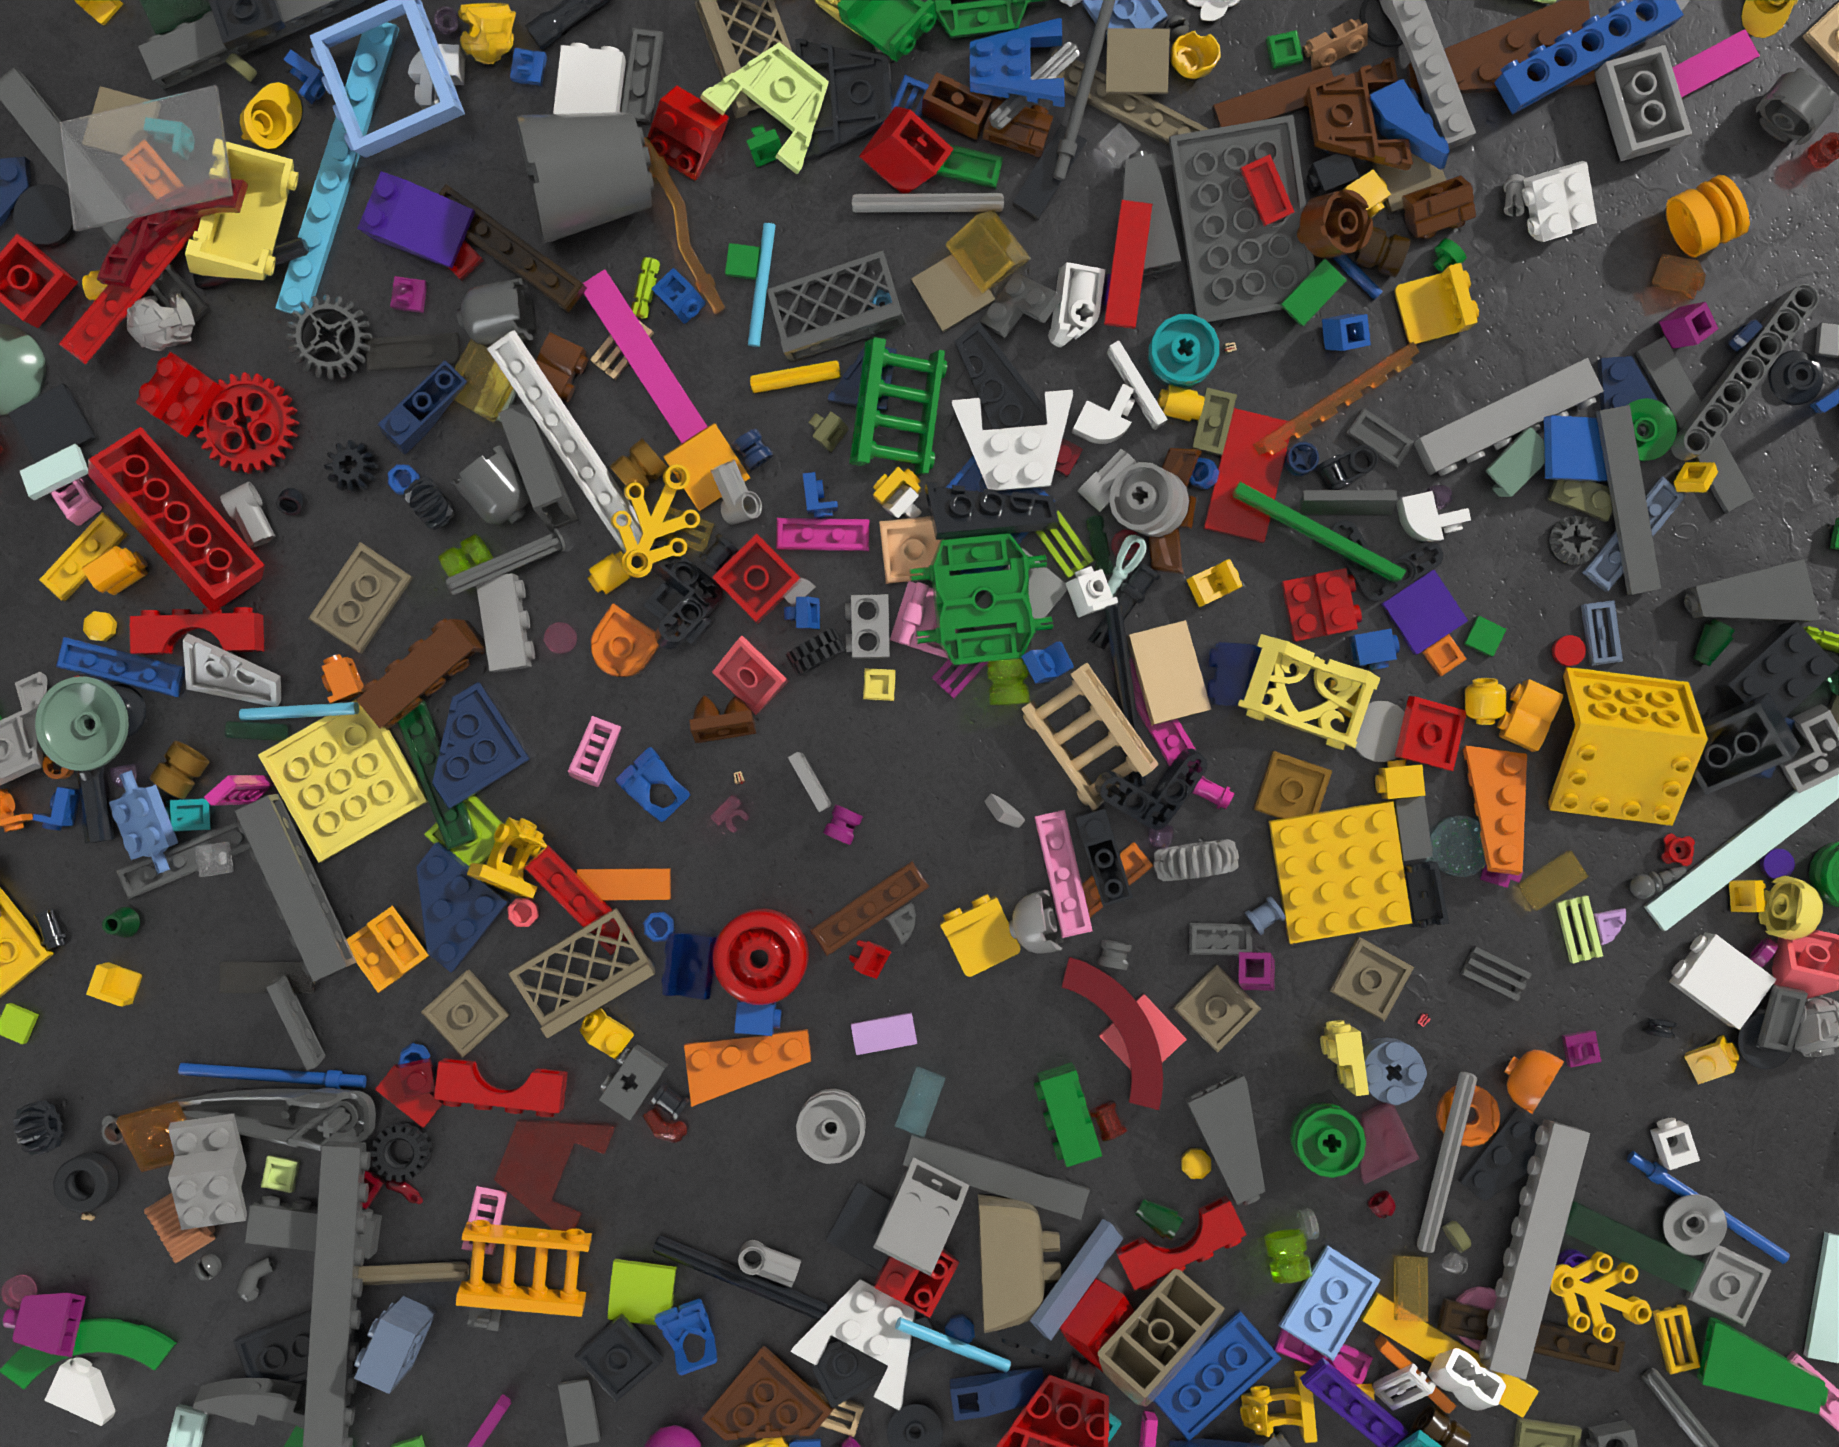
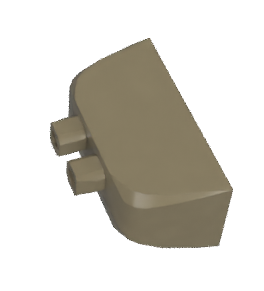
[978,1194,1061,1333]
[1098,1269,1225,1406]

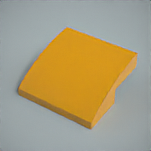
[663,423,750,511]
[346,906,429,993]

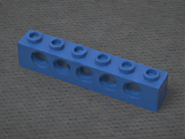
[1494,0,1684,115]

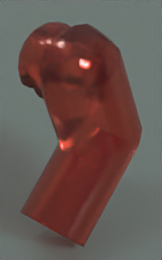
[642,1107,687,1143]

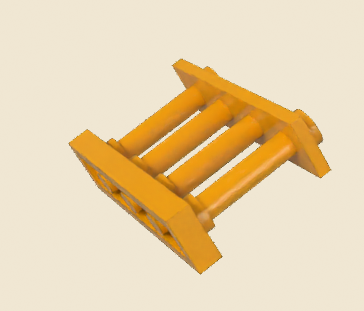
[456,1220,592,1317]

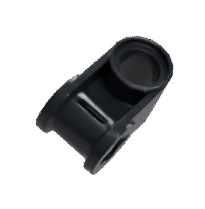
[1315,445,1378,490]

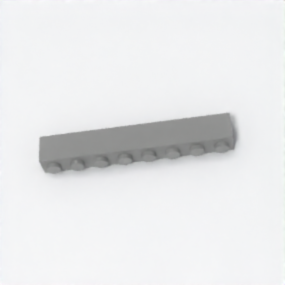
[1479,1119,1590,1380]

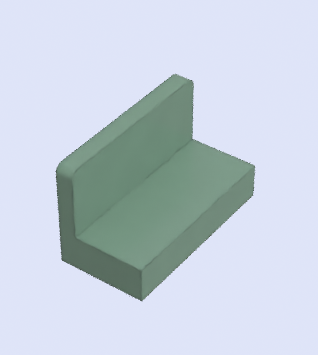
[1486,427,1545,497]

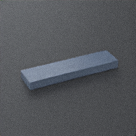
[1582,476,1686,592]
[1030,1219,1123,1340]

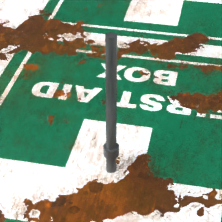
[1053,0,1115,181]

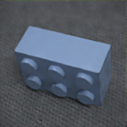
[354,1296,437,1394]

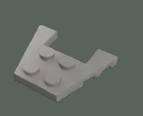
[0,672,48,785]

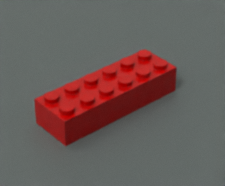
[88,427,265,614]

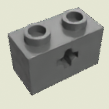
[599,1044,668,1121]

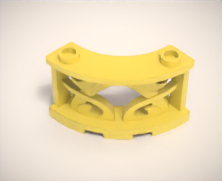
[1238,634,1380,750]

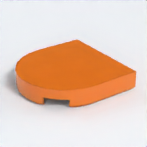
[591,604,660,677]

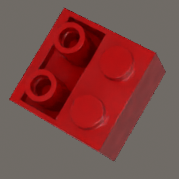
[644,85,729,181]
[859,106,953,194]
[875,1248,960,1318]
[1059,1279,1135,1373]

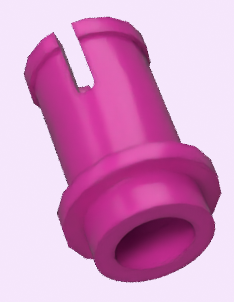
[1192,776,1234,809]

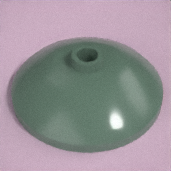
[0,324,46,416]
[35,676,129,771]

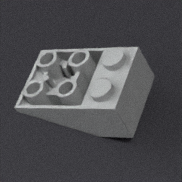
[873,1157,969,1276]

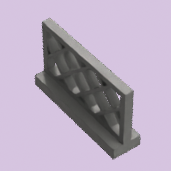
[767,251,906,363]

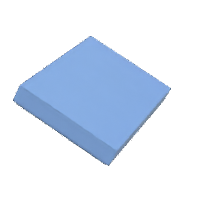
[1278,1245,1380,1361]

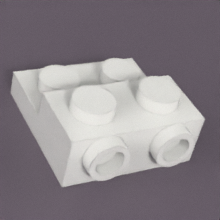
[1522,161,1597,242]

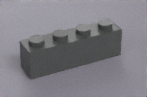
[245,1196,382,1259]

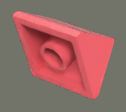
[712,636,789,715]

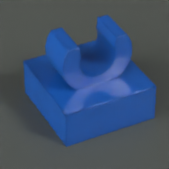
[510,48,547,86]
[784,596,820,630]

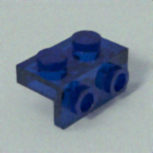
[662,933,717,1000]

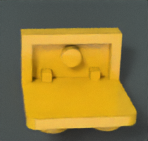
[1394,263,1479,345]
[940,894,1021,977]

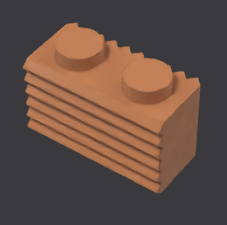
[144,1193,216,1263]

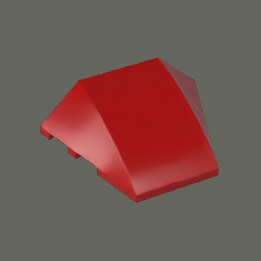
[996,1374,1109,1447]

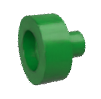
[1433,238,1467,271]

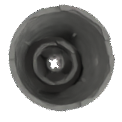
[516,112,654,243]

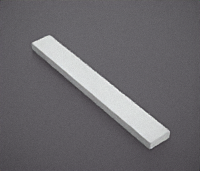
[487,330,655,553]

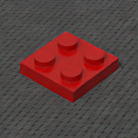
[1395,696,1466,771]

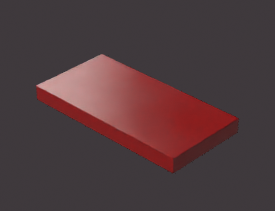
[1203,408,1294,543]

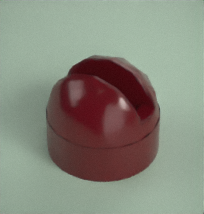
[1367,1191,1396,1219]

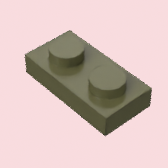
[1191,387,1237,456]
[1548,480,1613,522]

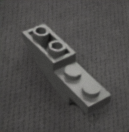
[192,1378,306,1429]

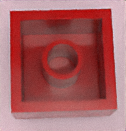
[0,234,78,328]
[712,533,802,624]

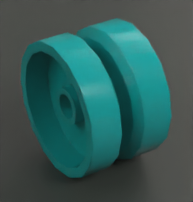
[1147,314,1219,389]

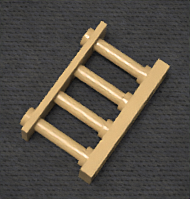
[1021,663,1159,810]

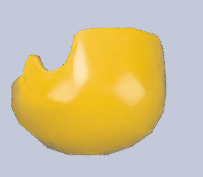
[1170,31,1221,79]

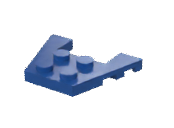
[970,18,1065,107]

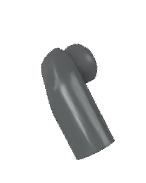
[236,1257,275,1302]

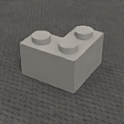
[1780,704,1839,793]

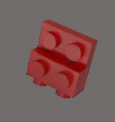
[136,351,222,438]
[1281,568,1362,642]

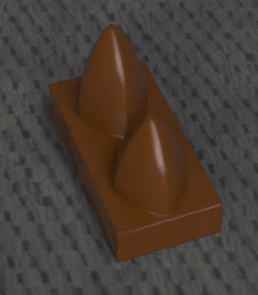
[690,695,756,743]

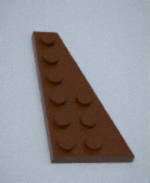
[1406,0,1595,97]

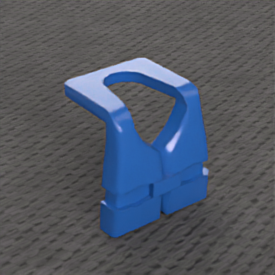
[615,747,690,822]
[654,1299,717,1375]

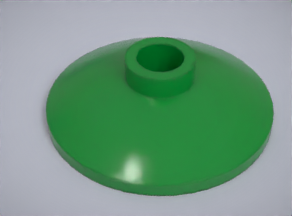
[1627,398,1677,461]

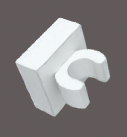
[882,484,922,518]

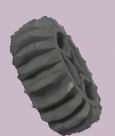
[285,294,372,379]

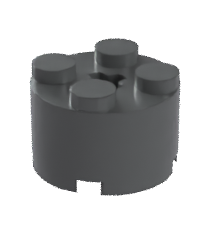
[1756,68,1836,145]

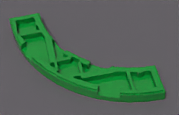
[0,1318,177,1390]

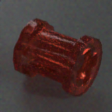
[1807,132,1839,168]
[1089,1101,1127,1142]

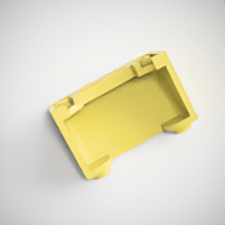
[185,139,299,280]

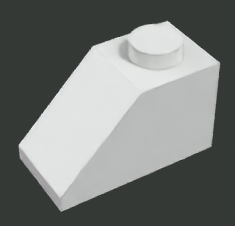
[45,1357,116,1426]

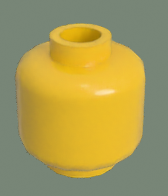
[1465,678,1506,725]

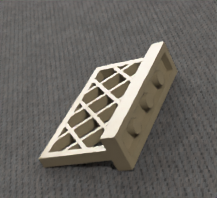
[695,0,793,119]
[508,908,656,1038]

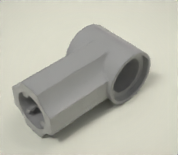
[1078,449,1136,512]
[711,460,762,525]
[220,482,276,548]
[738,1240,801,1287]

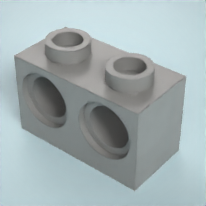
[845,594,890,659]

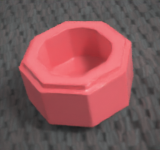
[508,898,539,927]

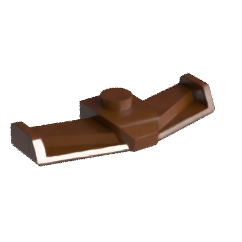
[1149,448,1202,574]

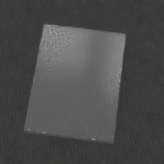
[60,85,233,231]

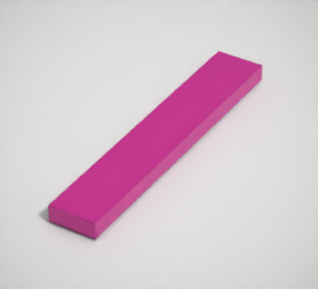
[583,269,708,444]

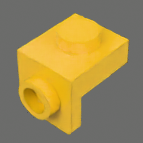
[873,467,921,506]
[1186,559,1242,607]
[579,1007,634,1060]
[1684,1035,1739,1084]

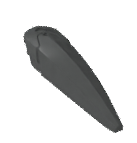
[165,1088,376,1151]

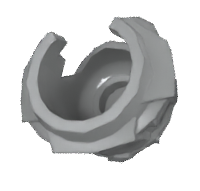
[127,292,195,351]
[1794,995,1839,1057]

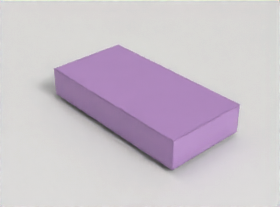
[851,1012,917,1055]

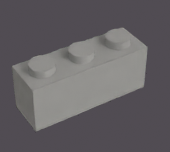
[476,573,535,673]

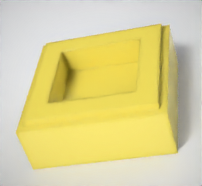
[863,668,896,701]

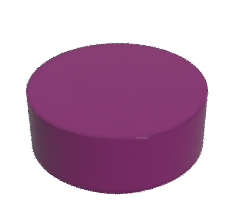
[1748,938,1778,967]

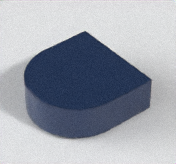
[1728,319,1763,352]

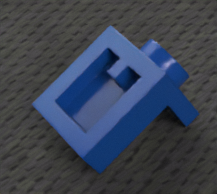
[284,50,326,104]
[651,268,706,324]
[803,472,838,518]
[1021,642,1074,684]
[32,787,80,831]

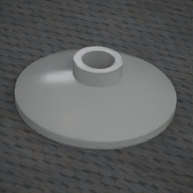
[1662,1194,1727,1255]

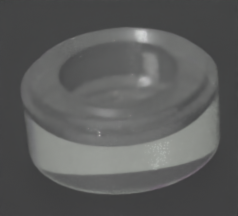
[1297,1208,1319,1241]

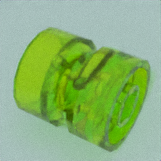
[438,533,493,577]
[987,659,1030,705]
[1264,1229,1312,1283]

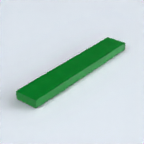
[1232,482,1406,582]

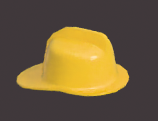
[1741,0,1798,38]
[239,82,302,149]

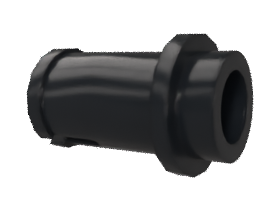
[34,909,67,951]

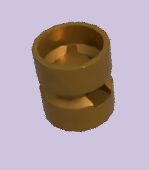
[609,438,667,497]
[149,741,209,799]

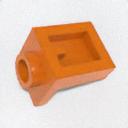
[0,789,33,832]

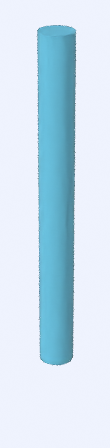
[748,223,776,347]
[239,702,359,721]
[895,1317,1011,1373]

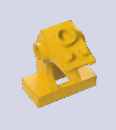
[467,817,547,898]
[1240,1370,1317,1443]

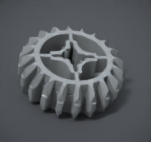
[1154,839,1239,881]

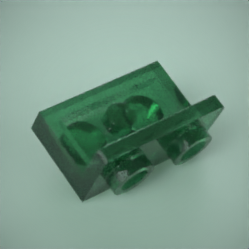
[140,0,212,35]

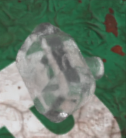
[1443,1252,1469,1275]

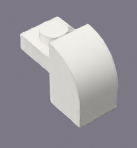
[408,44,465,110]
[1071,384,1135,444]
[1396,491,1471,543]

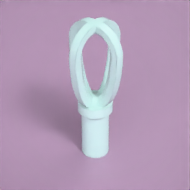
[1108,535,1146,598]

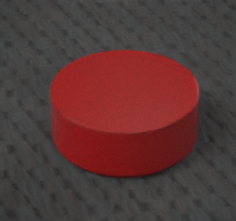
[1552,635,1586,666]

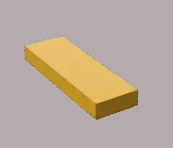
[39,512,128,602]

